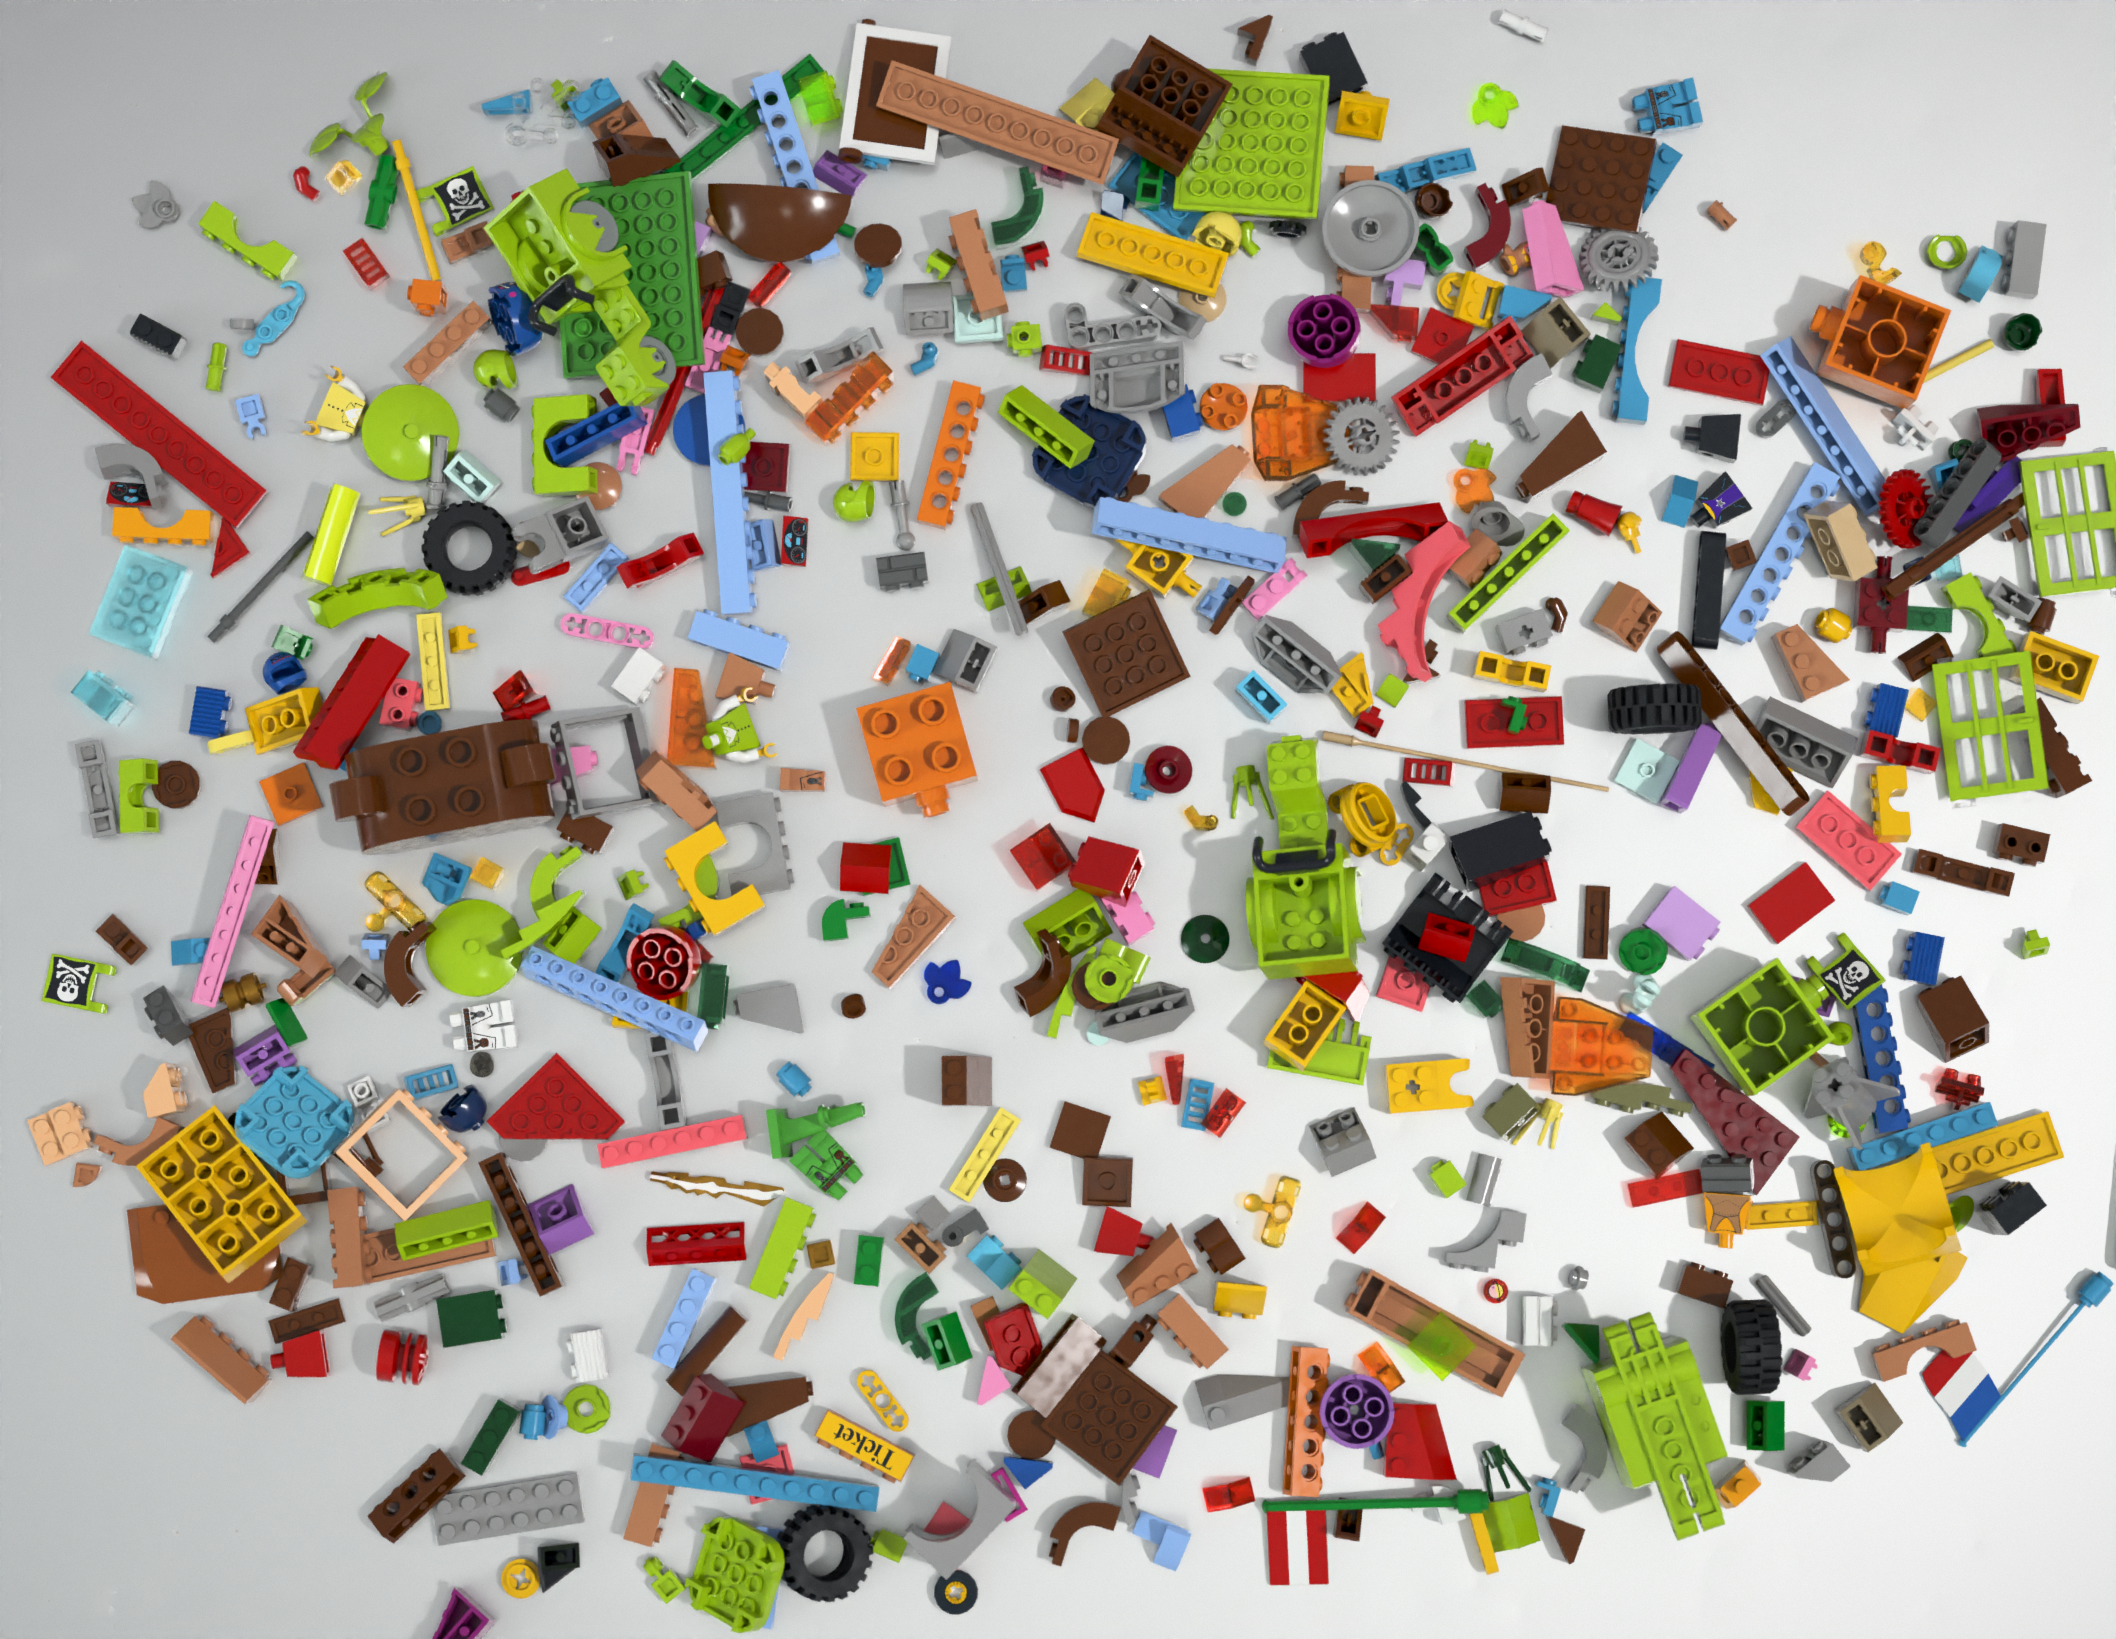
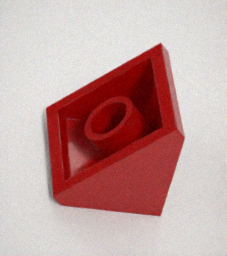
[840,842,892,894]

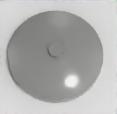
[1322,180,1419,277]

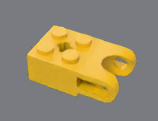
[1384,1058,1474,1114]

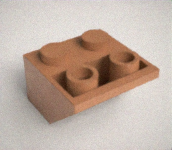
[1592,581,1663,652]

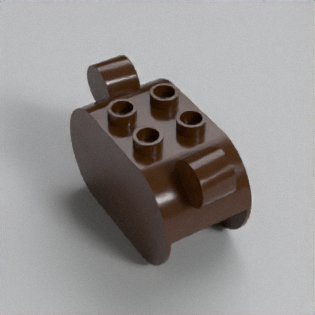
[329,720,556,855]

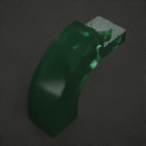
[991,166,1044,251]
[1501,938,1590,993]
[895,1271,939,1360]

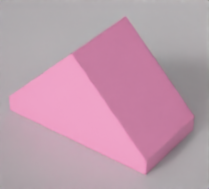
[977,1355,1011,1405]

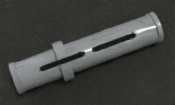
[643,70,699,137]

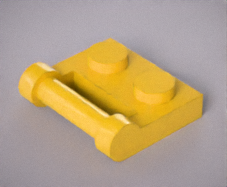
[1453,271,1504,331]

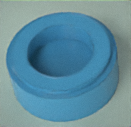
[417,711,443,735]

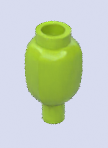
[718,428,756,466]

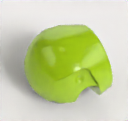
[473,349,517,389]
[833,480,875,522]

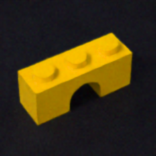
[1473,651,1551,692]
[1869,766,1911,843]

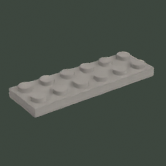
[433,1473,585,1546]

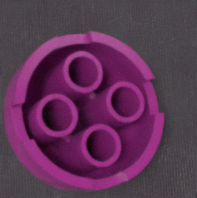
[1288,293,1361,368]

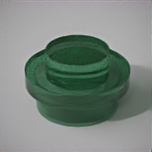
[1222,492,1247,516]

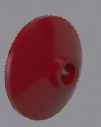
[1145,746,1192,794]

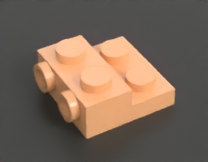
[27,1102,93,1166]

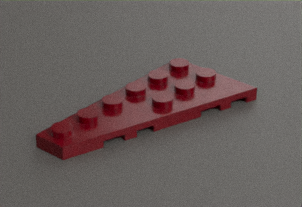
[1669,1048,1800,1195]

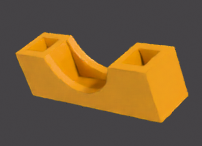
[112,507,215,547]

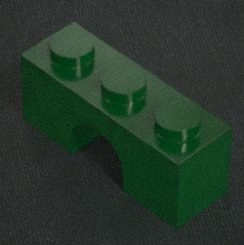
[461,1398,522,1476]

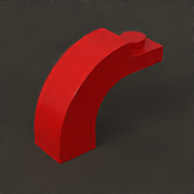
[616,532,704,589]

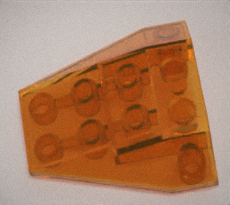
[1549,997,1654,1096]

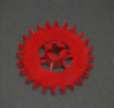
[1878,469,1934,549]

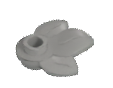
[132,180,179,228]

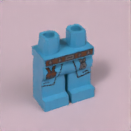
[1632,78,1703,136]

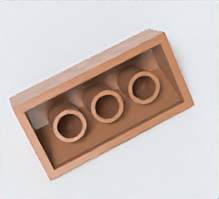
[171,1315,272,1404]

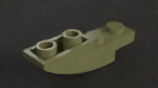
[1590,1084,1693,1117]

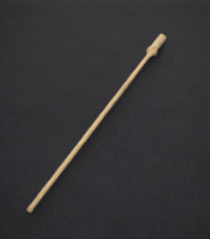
[1322,731,1609,792]

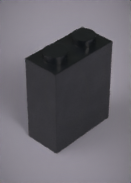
[1299,32,1368,106]

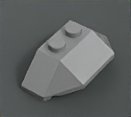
[1251,615,1342,694]
[1094,982,1195,1043]

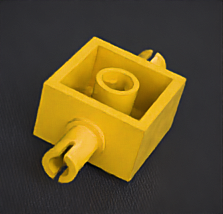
[1116,539,1203,599]

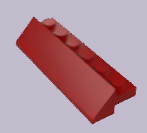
[1391,315,1534,437]
[293,634,411,770]

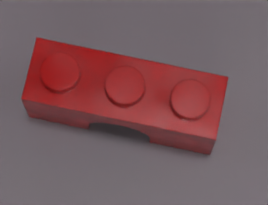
[1859,730,1941,774]

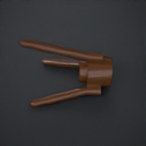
[333,1132,384,1178]

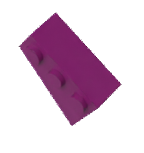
[432,1588,497,1639]

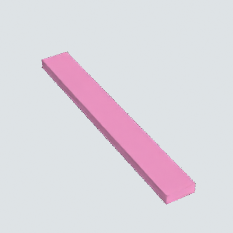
[190,815,274,1008]

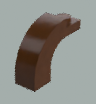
[1292,480,1369,538]
[384,921,437,1007]
[1014,928,1071,1017]
[1048,1501,1121,1567]

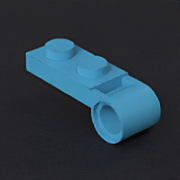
[1642,142,1683,214]

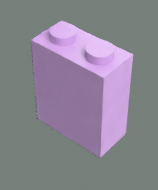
[1642,886,1720,961]

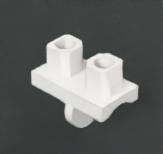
[1892,405,1939,450]

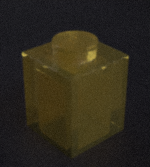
[470,857,506,891]

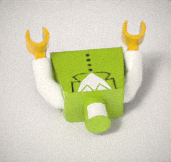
[702,687,777,763]

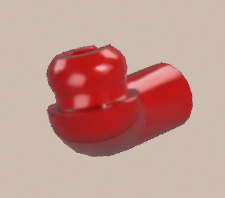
[293,166,320,201]

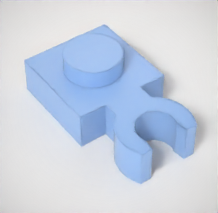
[235,394,267,440]

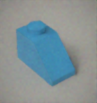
[1497,285,1552,323]
[171,938,210,966]

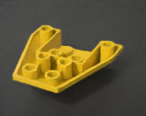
[1858,1251,1968,1334]

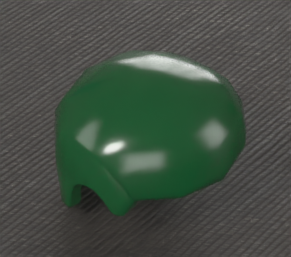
[2003,313,2042,351]

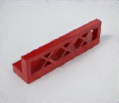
[646,1222,747,1266]

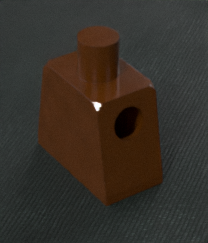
[1108,1314,1158,1369]

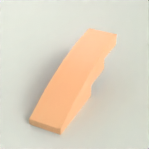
[773,1272,835,1361]

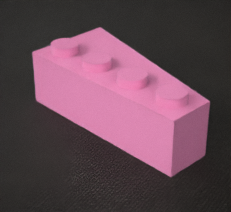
[1099,891,1155,946]

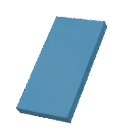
[1108,152,1207,240]

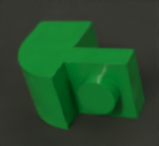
[822,899,871,942]

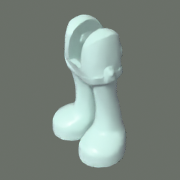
[1618,974,1661,1015]

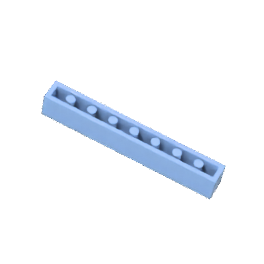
[1760,336,1886,517]
[1092,497,1287,574]

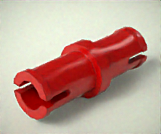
[500,695,551,721]

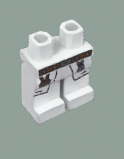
[450,1000,518,1052]

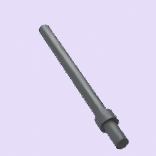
[207,531,314,643]

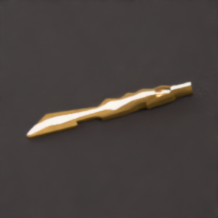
[650,1171,784,1207]

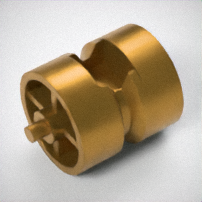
[219,972,267,1013]

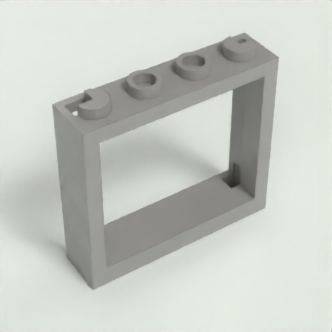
[550,707,660,820]

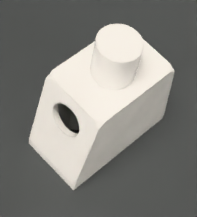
[1403,822,1450,872]

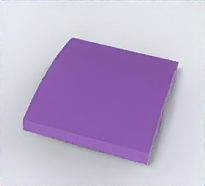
[1133,1425,1177,1478]

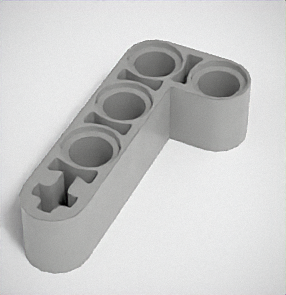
[1065,302,1161,351]

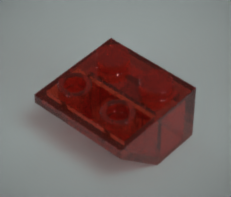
[1009,823,1077,892]

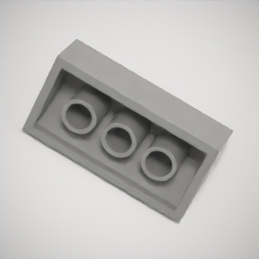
[1754,696,1858,788]

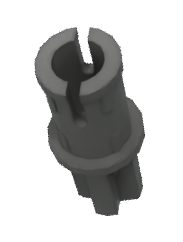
[1274,473,1321,510]

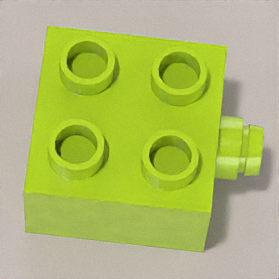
[1690,957,1835,1096]

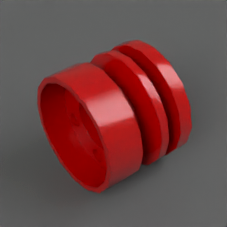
[376,1329,429,1386]

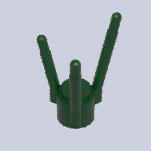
[1480,1444,1532,1501]

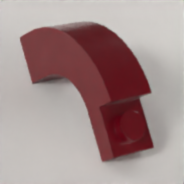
[1463,183,1511,272]

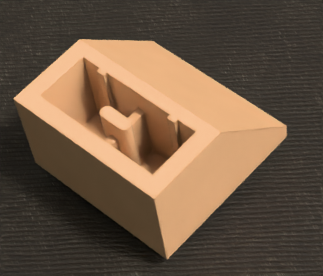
[143,1063,188,1119]

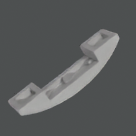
[75,739,118,839]

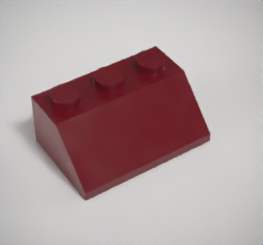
[661,1373,746,1463]

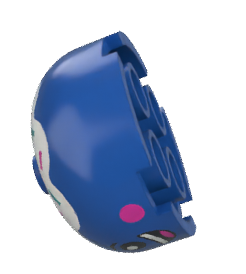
[488,282,545,357]

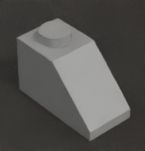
[334,955,391,1009]

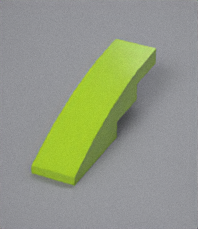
[501,890,585,960]
[1047,946,1097,1039]

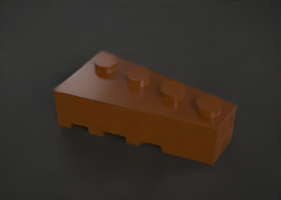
[2010,697,2092,798]

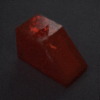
[1369,304,1419,344]

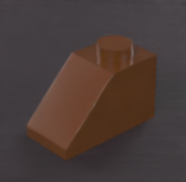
[1018,580,1070,625]

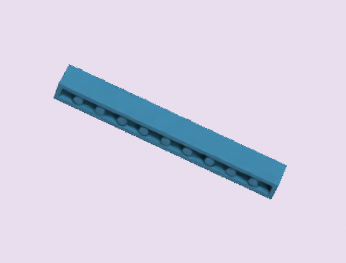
[630,1453,880,1512]

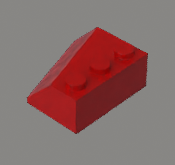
[1292,971,1370,1022]
[1383,1402,1457,1480]

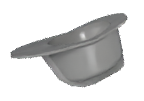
[1471,501,1525,546]

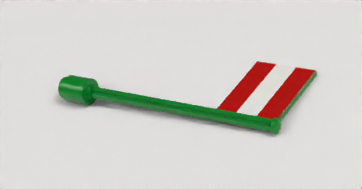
[1262,1489,1489,1586]

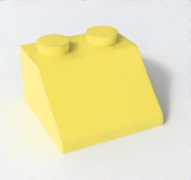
[1059,78,1115,133]

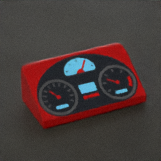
[106,482,153,509]
[781,516,808,567]

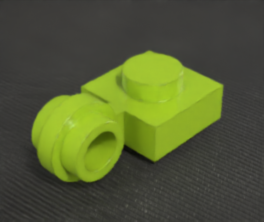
[643,1556,686,1604]

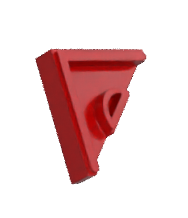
[210,517,251,579]

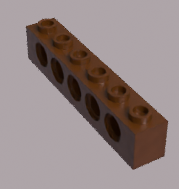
[478,1152,565,1297]

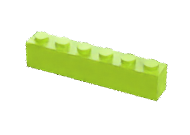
[1446,513,1570,634]

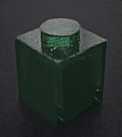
[1465,980,1503,1019]

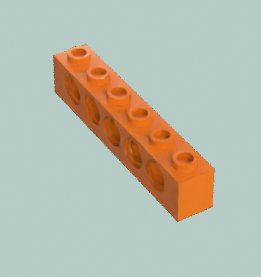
[917,380,985,530]
[1282,1346,1330,1497]

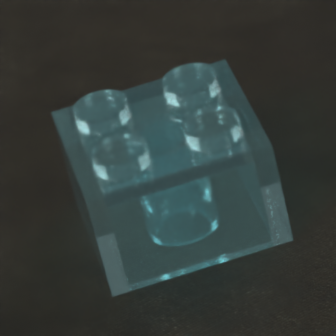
[71,670,136,727]

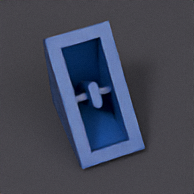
[1004,1456,1053,1489]

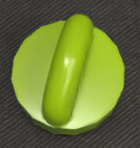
[1828,1022,1853,1046]

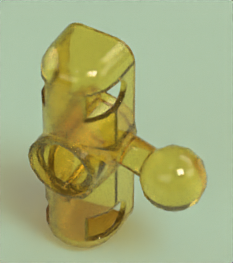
[364,871,428,932]
[1244,1175,1301,1248]

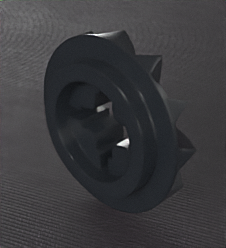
[1268,220,1307,238]

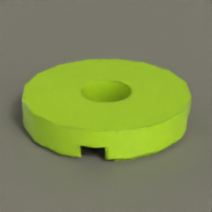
[1084,954,1133,1003]
[563,1384,611,1434]

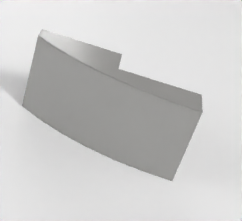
[1122,1473,1141,1525]

